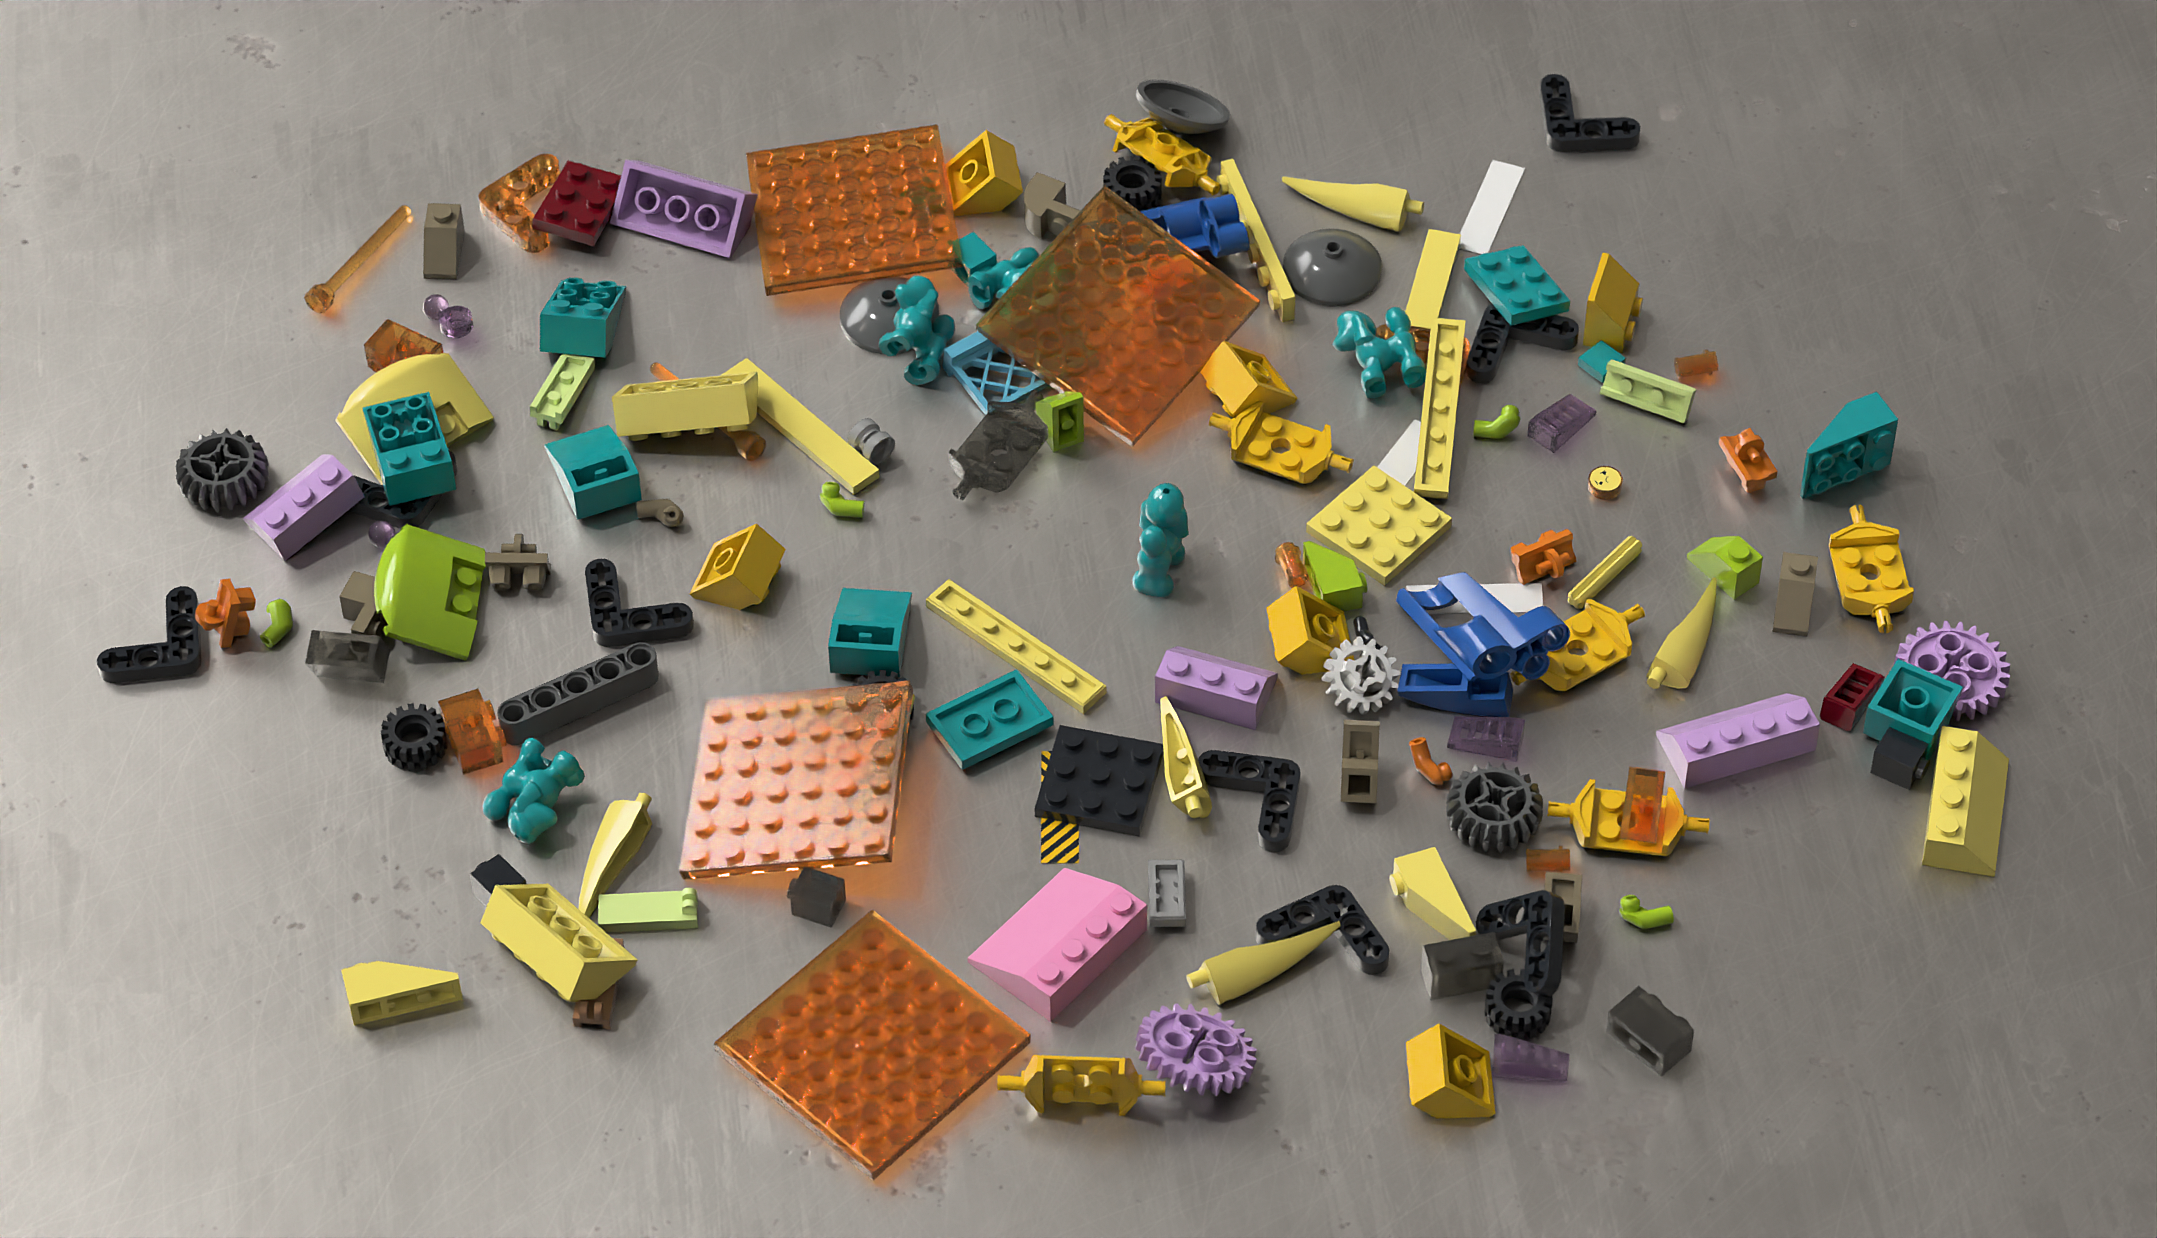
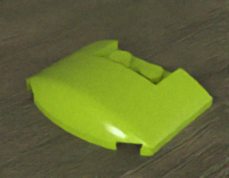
[374,524,486,661]

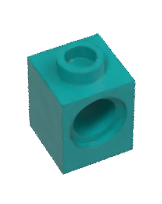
[947,232,997,287]

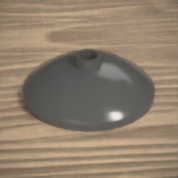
[1136,80,1230,135]
[1283,229,1382,306]
[840,276,939,354]

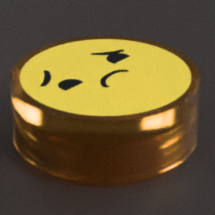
[1588,466,1623,500]

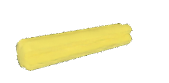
[1567,536,1642,609]

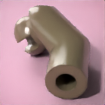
[636,499,684,527]

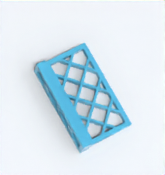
[942,291,1099,418]

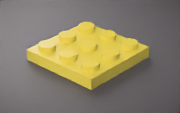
[1306,465,1452,586]

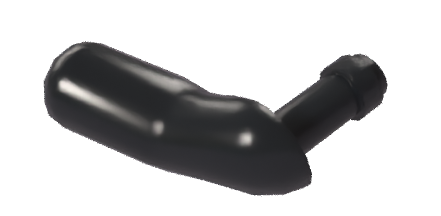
[1353,616,1383,650]

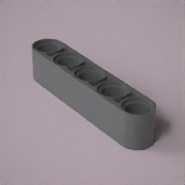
[497,642,659,745]

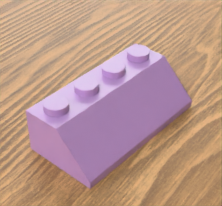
[610,160,758,258]
[1656,693,1820,789]

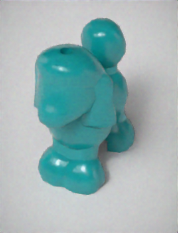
[968,247,1079,318]
[879,275,955,385]
[1332,307,1426,399]
[1132,483,1189,597]
[483,738,585,844]

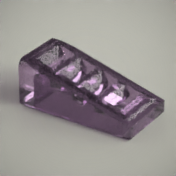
[1527,394,1597,453]
[1447,716,1525,762]
[1492,1034,1569,1082]

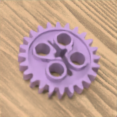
[1894,621,2010,721]
[1135,1004,1257,1096]

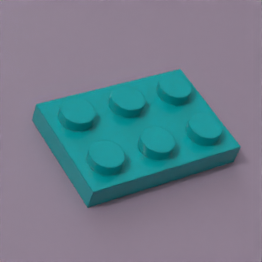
[1464,245,1571,326]
[926,669,1054,770]

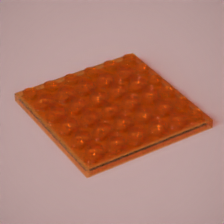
[746,124,963,296]
[976,186,1260,447]
[679,681,913,880]
[714,910,1031,1181]

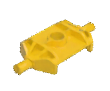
[1104,114,1221,196]
[1209,401,1354,484]
[1828,505,1914,633]
[1510,599,1645,691]
[1547,779,1710,856]
[997,1055,1166,1116]

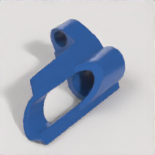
[1065,194,1249,266]
[1396,572,1570,681]

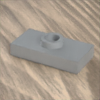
[1148,860,1186,927]

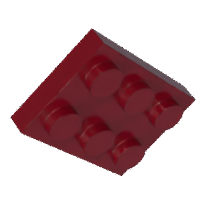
[532,160,622,246]

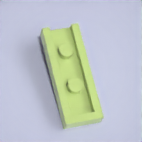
[530,354,595,430]
[1600,359,1696,423]
[598,888,698,933]

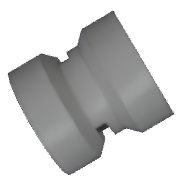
[848,418,895,465]

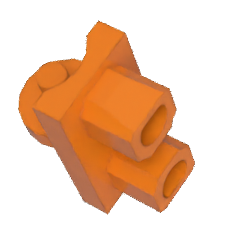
[1719,428,1778,493]
[1510,529,1577,585]
[195,579,256,648]

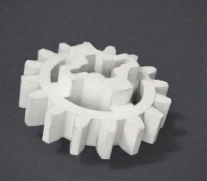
[1322,637,1400,715]

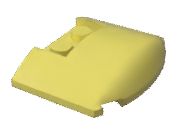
[336,353,494,485]

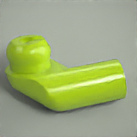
[1473,405,1521,439]
[820,482,865,518]
[260,599,293,648]
[1619,895,1674,929]

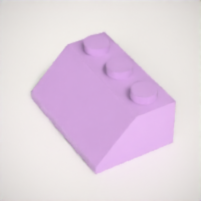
[243,454,365,561]
[1155,646,1278,730]

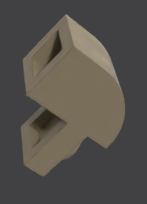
[1024,172,1082,242]
[339,571,388,655]
[1341,720,1380,803]
[1543,871,1582,943]

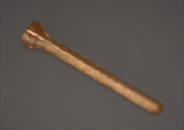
[304,205,411,314]
[650,362,767,461]

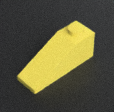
[1389,847,1476,954]
[341,961,463,1025]

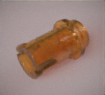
[1674,349,1718,379]
[1274,542,1309,588]
[1526,845,1570,873]

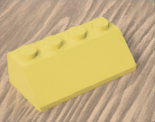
[612,372,758,441]
[1922,726,2009,877]
[480,883,638,1002]

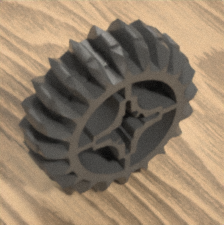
[176,428,269,513]
[1446,762,1543,853]

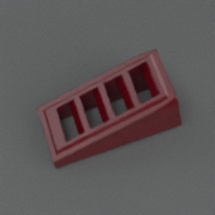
[1820,663,1885,731]

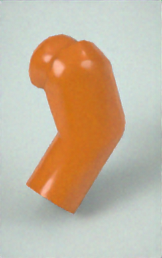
[1409,737,1453,785]

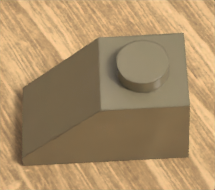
[423,203,465,279]
[1772,552,1818,636]

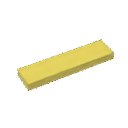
[1405,229,1461,337]

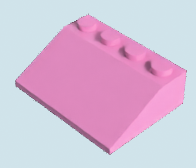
[968,868,1147,1022]

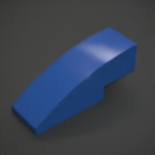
[1397,663,1514,717]

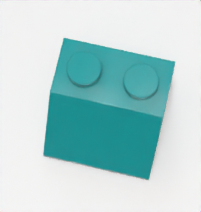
[1863,659,1963,759]

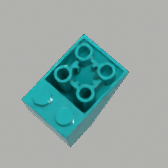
[540,278,626,357]
[362,392,457,506]
[1800,392,1898,499]
[544,425,642,520]
[828,588,912,677]

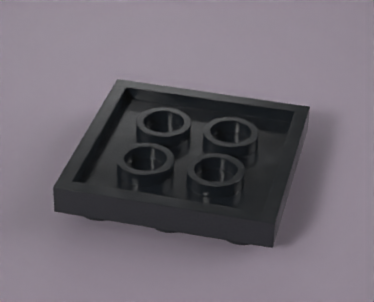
[1034,725,1164,836]

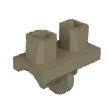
[484,534,551,590]

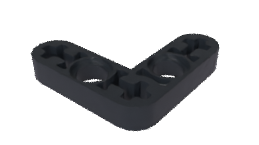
[1540,74,1641,152]
[1466,304,1579,383]
[349,450,457,529]
[585,558,694,647]
[97,586,201,683]
[1198,750,1300,852]
[1256,885,1390,975]
[1475,890,1565,997]

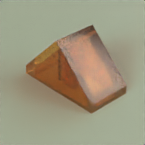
[1620,766,1666,843]

